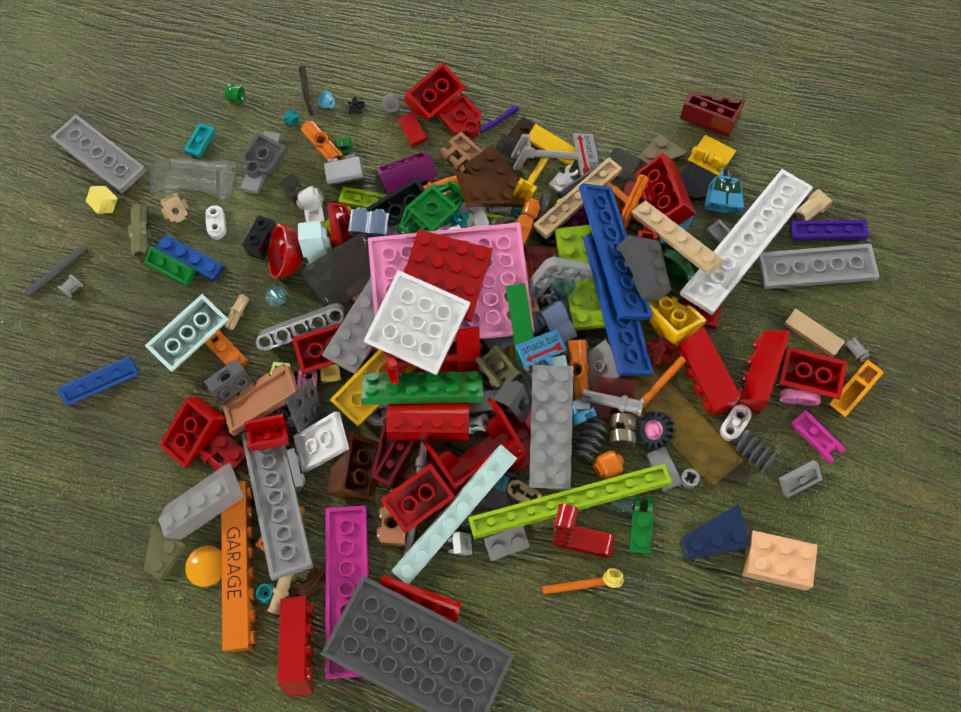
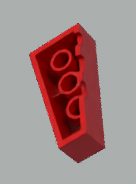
[278,596,313,697]

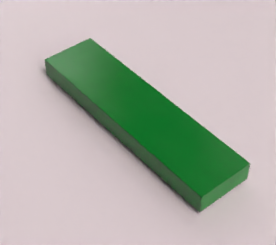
[506,283,534,362]

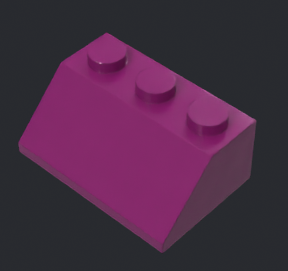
[375,151,437,194]

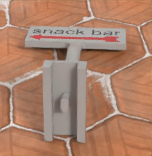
[511,133,599,176]

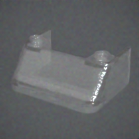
[150,158,237,199]

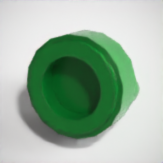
[334,136,353,154]

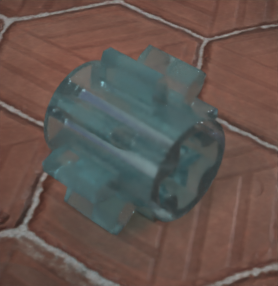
[264,284,288,307]

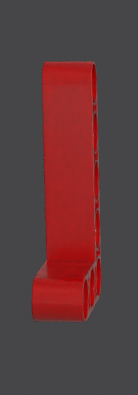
[552,504,615,558]

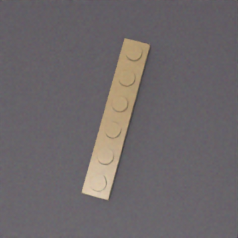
[533,157,622,239]
[631,200,723,276]

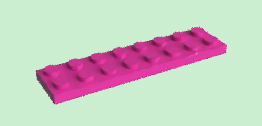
[325,505,368,679]

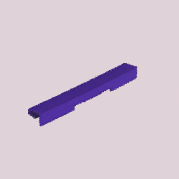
[480,106,519,134]

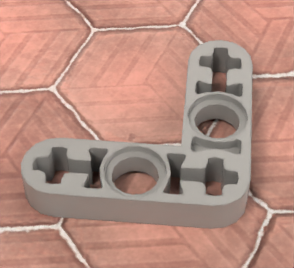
[528,257,593,300]

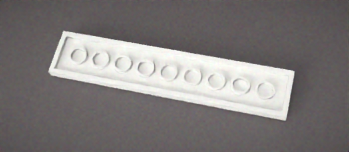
[680,169,813,315]

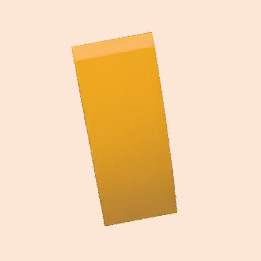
[829,360,884,417]

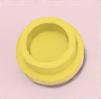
[603,568,624,588]

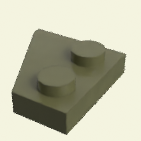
[143,525,187,581]

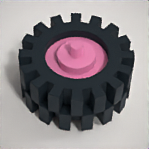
[636,412,676,448]

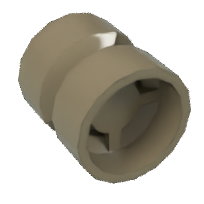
[610,413,636,448]

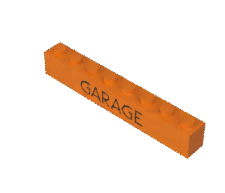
[221,481,256,653]

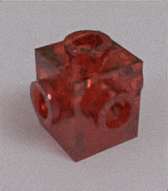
[646,337,679,367]

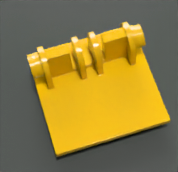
[687,135,736,176]

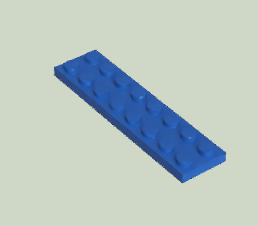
[578,183,653,320]
[583,235,654,377]

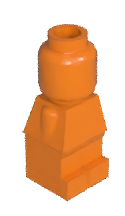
[515,198,541,248]

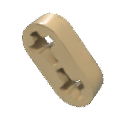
[507,480,542,503]

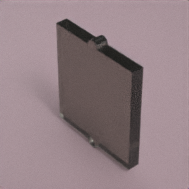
[606,147,642,182]

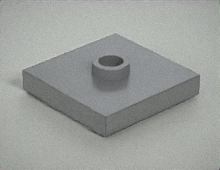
[577,340,623,392]

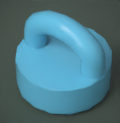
[318,90,335,109]

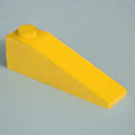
[648,295,706,350]

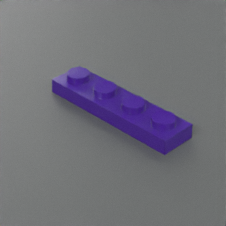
[790,220,869,240]

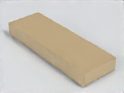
[784,309,845,358]

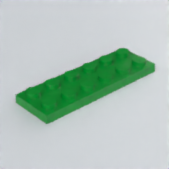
[361,371,483,405]

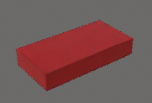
[397,112,427,147]

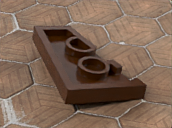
[456,171,516,207]

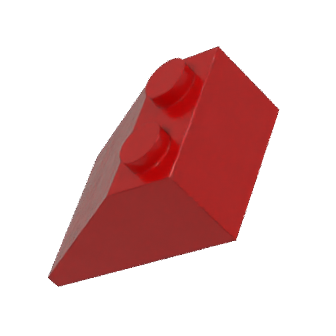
[159,397,226,468]
[381,461,457,533]

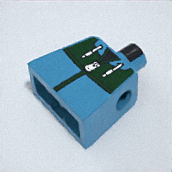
[704,169,744,214]

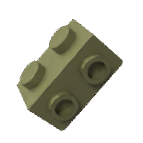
[475,345,522,389]

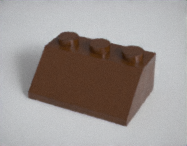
[327,432,379,501]

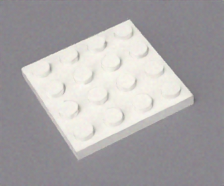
[364,270,470,376]

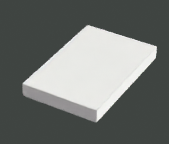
[293,412,349,473]

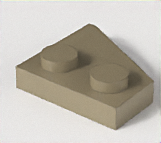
[637,134,687,166]

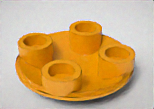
[185,545,222,587]

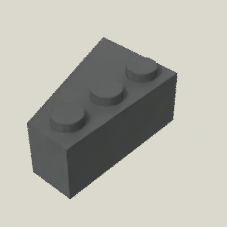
[616,235,671,301]

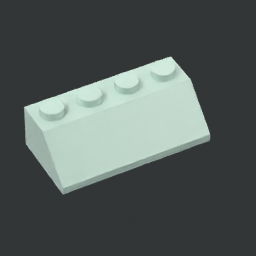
[145,294,229,372]

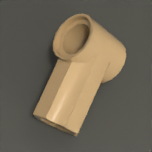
[794,189,833,221]

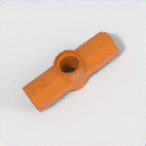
[301,121,343,161]
[568,340,591,399]

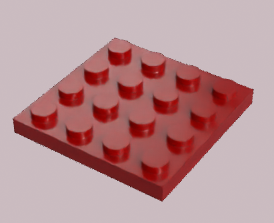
[404,229,493,322]

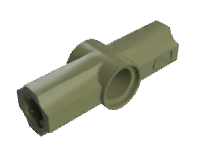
[128,204,151,259]

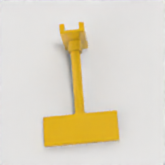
[513,124,576,208]

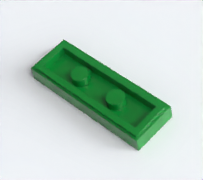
[143,246,197,286]

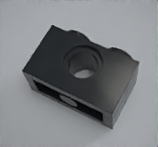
[242,215,276,261]

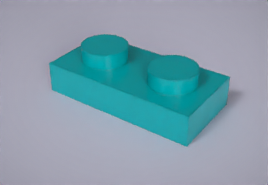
[183,123,216,159]

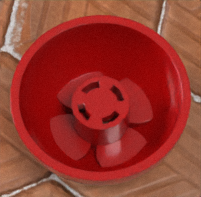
[268,224,304,279]

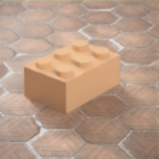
[742,531,818,591]

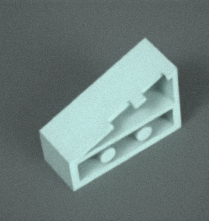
[298,221,333,282]

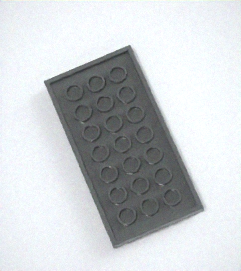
[320,576,515,712]

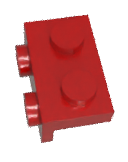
[244,414,289,452]

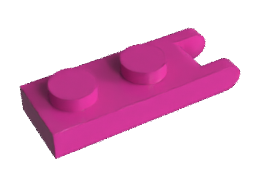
[790,410,846,463]

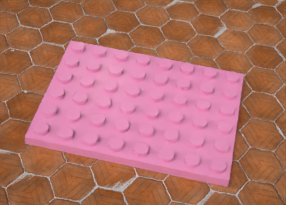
[368,222,534,350]

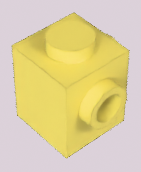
[86,186,118,214]

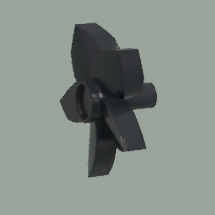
[345,96,365,114]

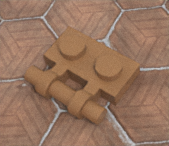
[440,132,482,173]

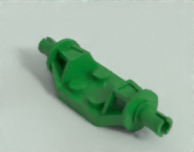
[396,181,465,235]

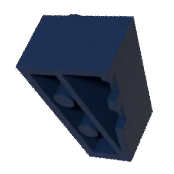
[679,504,751,562]

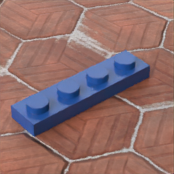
[155,234,225,282]
[57,356,139,406]

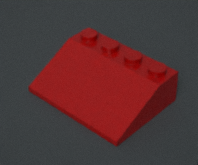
[386,403,470,441]

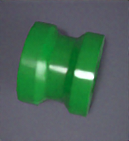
[225,84,245,103]

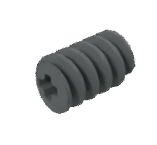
[571,417,609,462]
[731,429,777,473]

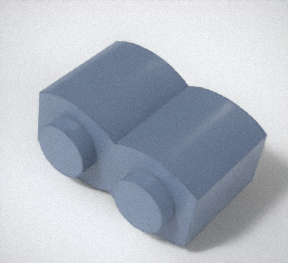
[349,207,389,238]
[537,301,577,343]

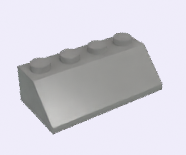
[158,463,244,540]

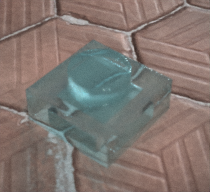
[610,495,635,513]

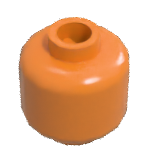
[593,451,624,480]

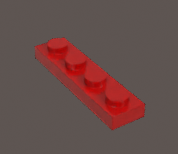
[379,575,462,623]

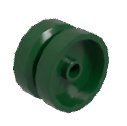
[662,243,699,285]

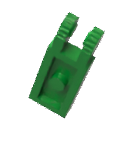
[629,495,653,555]

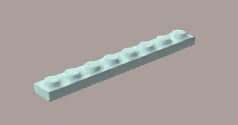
[392,444,517,584]

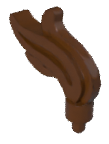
[290,567,326,597]

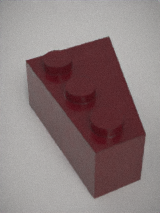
[680,92,746,137]
[372,417,421,491]

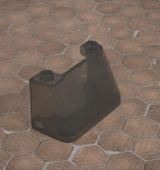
[302,233,371,316]

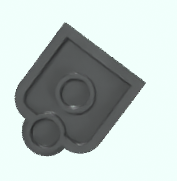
[242,132,288,178]

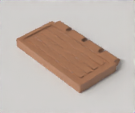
[223,364,298,436]

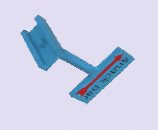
[515,329,597,427]

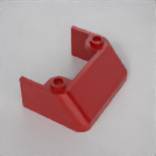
[423,398,525,494]

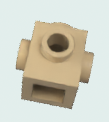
[161,193,189,223]

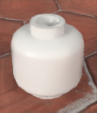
[296,186,324,210]

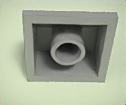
[324,154,364,186]

